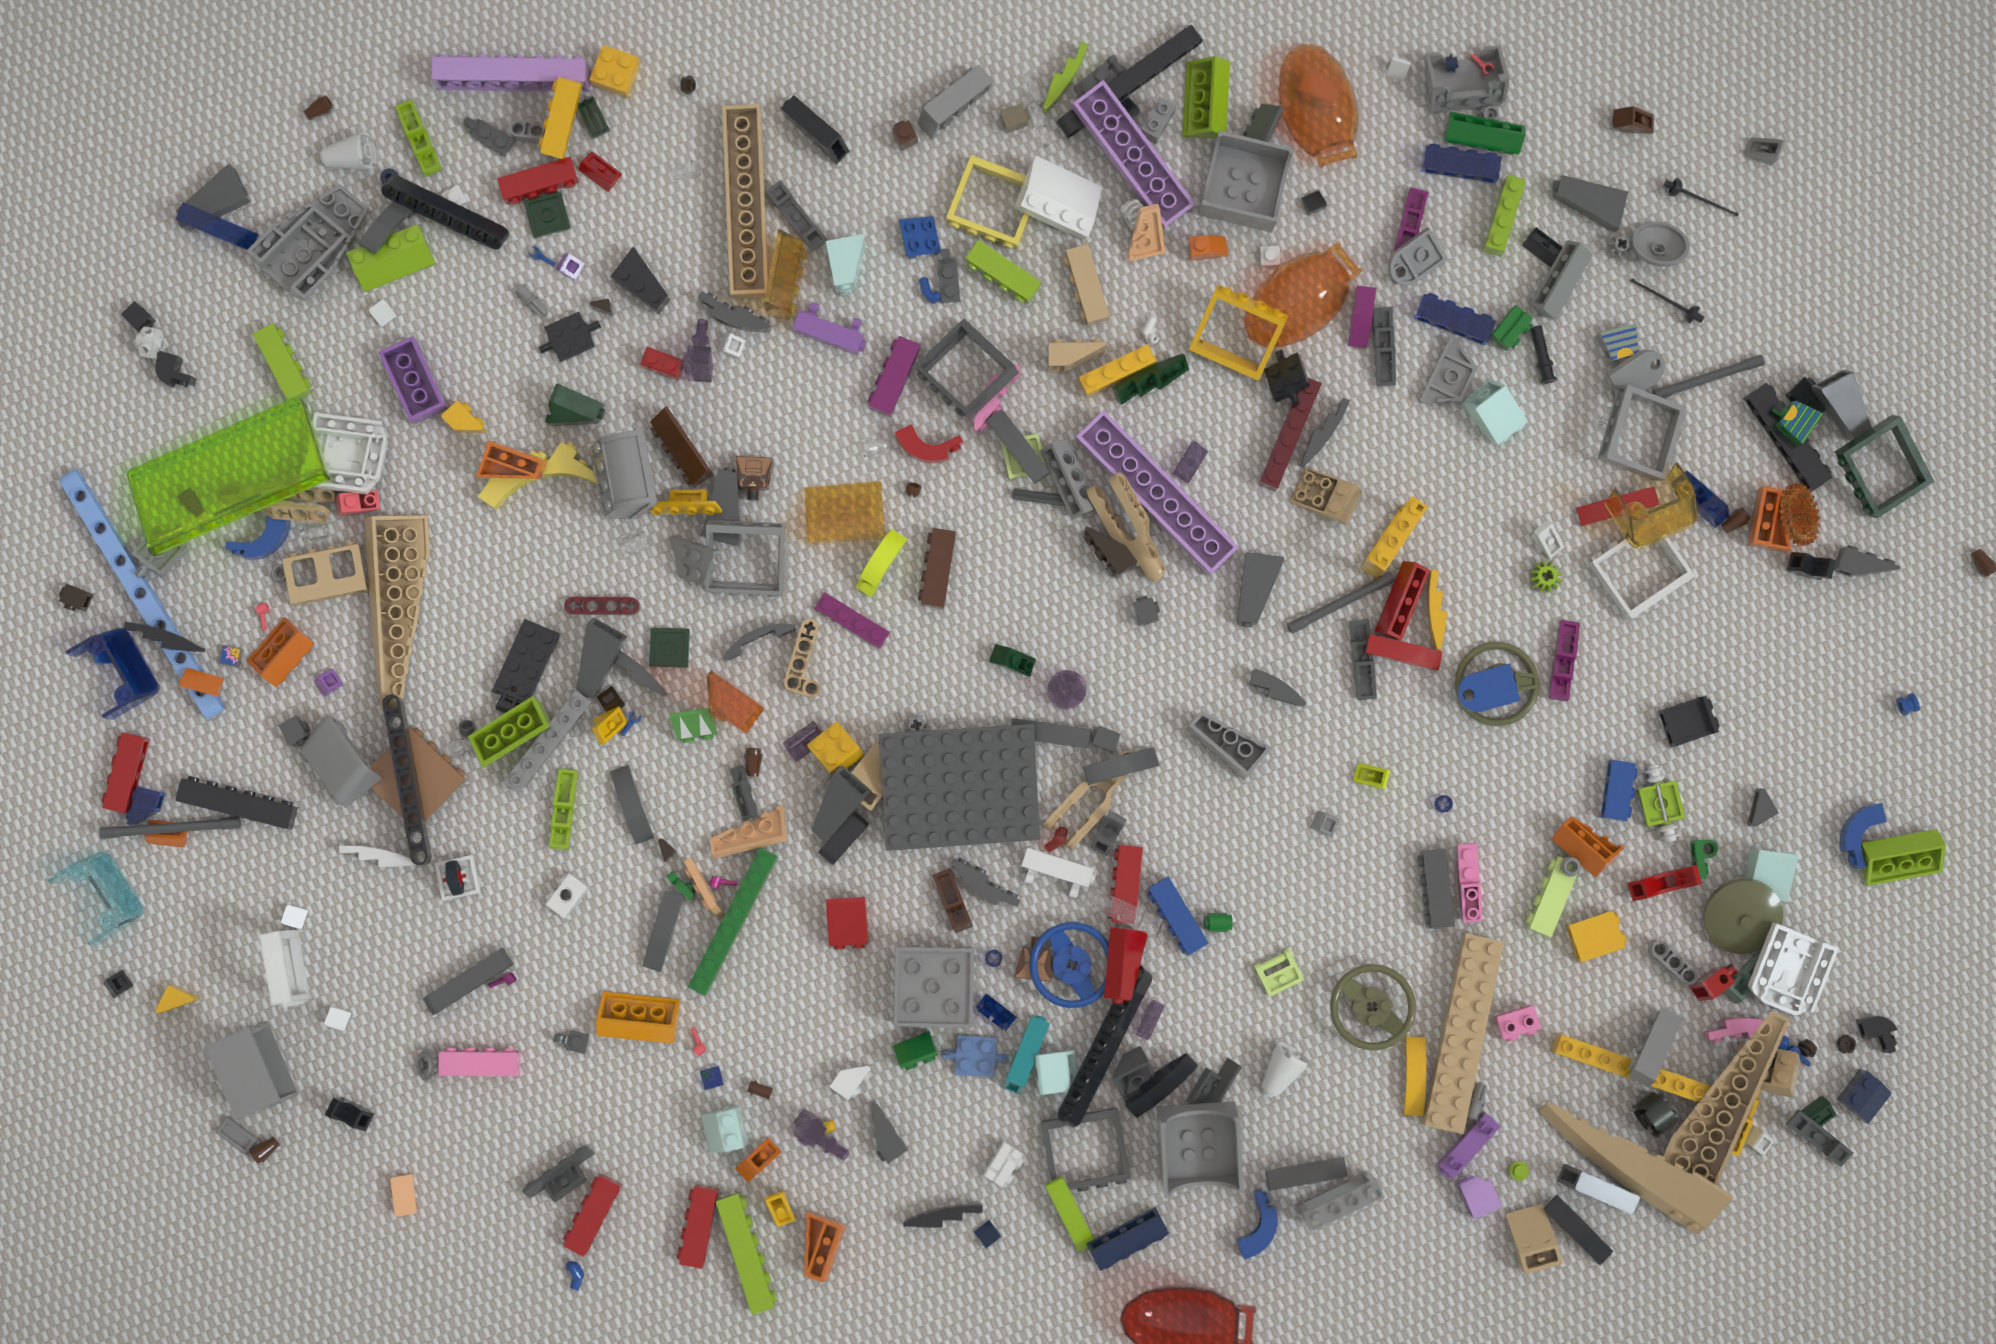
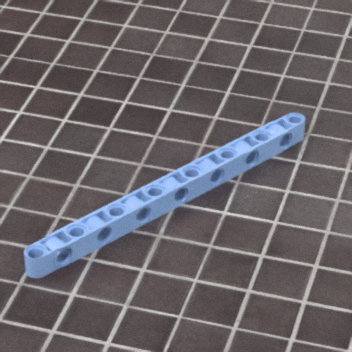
[59,468,225,720]

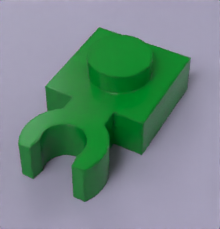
[666,872,696,901]

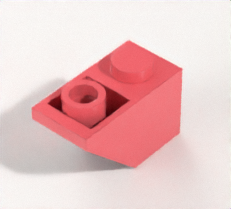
[335,490,380,517]

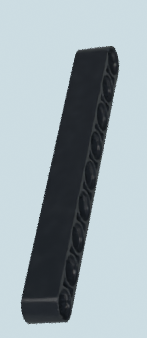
[1056,25,1203,138]
[382,694,432,866]
[1058,965,1152,1127]

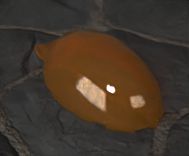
[1278,44,1359,168]
[1244,241,1363,348]

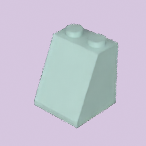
[826,234,866,295]
[1461,379,1528,445]
[1746,850,1798,902]
[701,1105,748,1153]

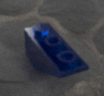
[1673,470,1730,528]

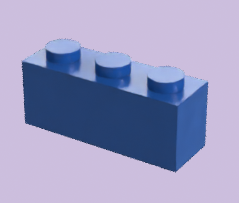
[1600,760,1638,821]

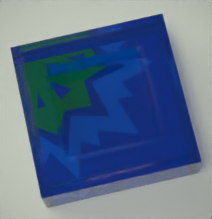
[700,1066,724,1090]

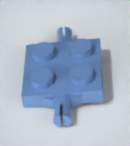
[942,1035,1009,1077]

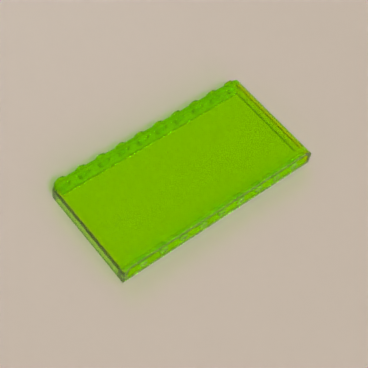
[126,398,331,557]

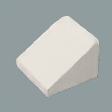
[1387,57,1411,80]
[368,299,397,328]
[718,333,746,358]
[281,905,308,929]
[324,1006,352,1031]
[1745,1127,1775,1156]

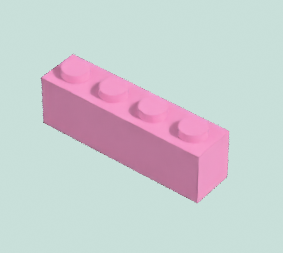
[438,1047,520,1076]

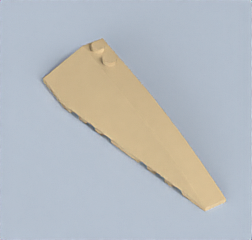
[365,515,430,710]
[1663,1011,1791,1185]
[1538,1102,1734,1234]

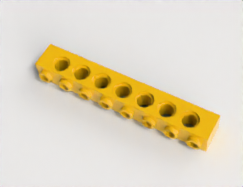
[1551,1033,1711,1103]

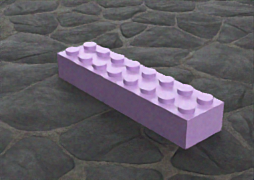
[431,54,591,92]
[1071,80,1195,230]

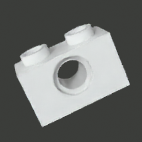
[545,873,591,919]

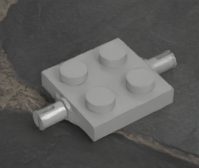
[131,525,188,578]

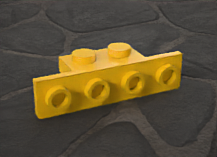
[649,489,722,515]

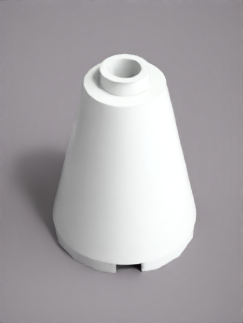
[320,132,376,170]
[1261,1042,1311,1098]

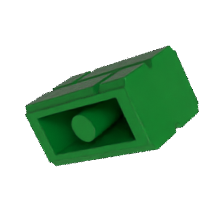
[1489,305,1533,351]

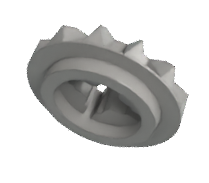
[417,1049,438,1081]

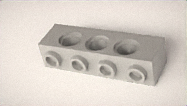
[1040,439,1095,520]

